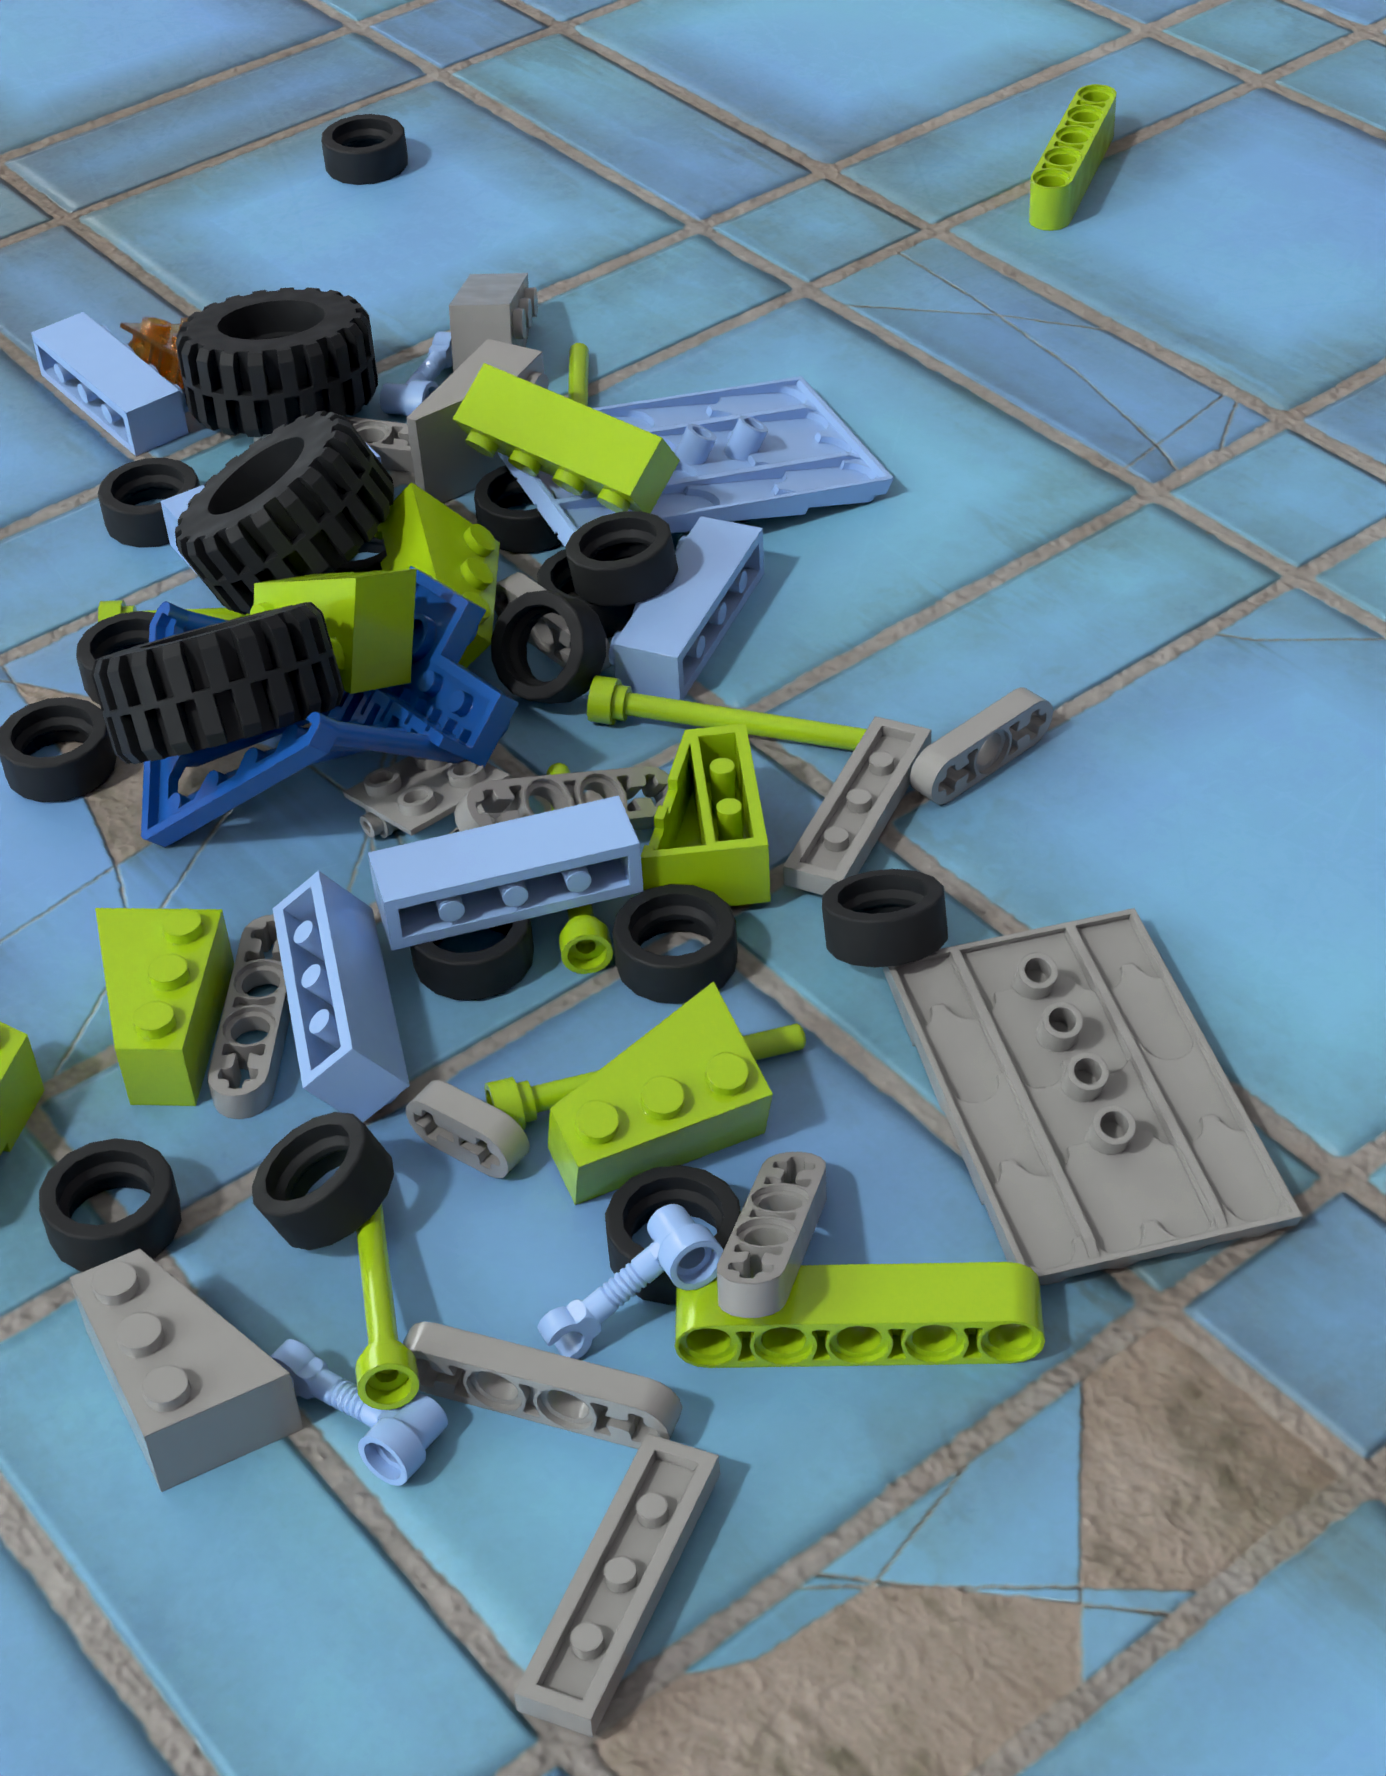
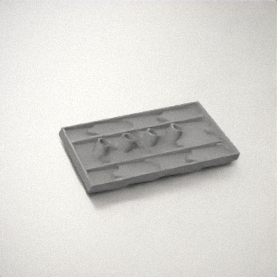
[883,908,1303,1285]

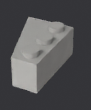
[449,273,538,372]
[69,1248,304,1492]

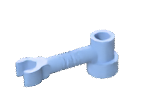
[380,331,453,417]
[537,1204,723,1359]
[270,1339,448,1486]

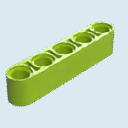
[1029,84,1117,231]
[675,1262,1045,1368]

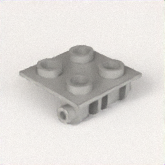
[343,757,511,838]

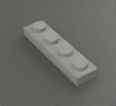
[783,716,931,895]
[514,1433,720,1738]

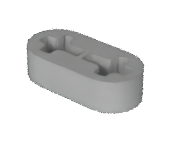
[406,1080,530,1178]

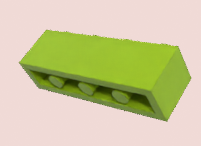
[453,363,680,514]

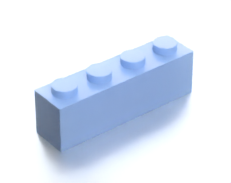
[31,312,189,456]
[609,516,764,700]
[368,795,644,951]
[272,870,410,1122]

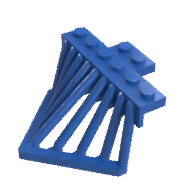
[141,566,519,847]

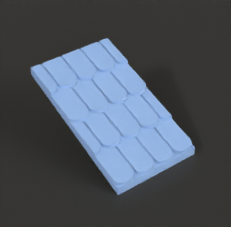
[498,376,894,547]

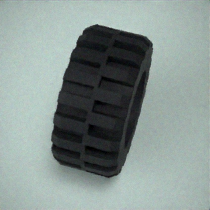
[176,287,378,437]
[175,411,394,615]
[91,602,345,764]

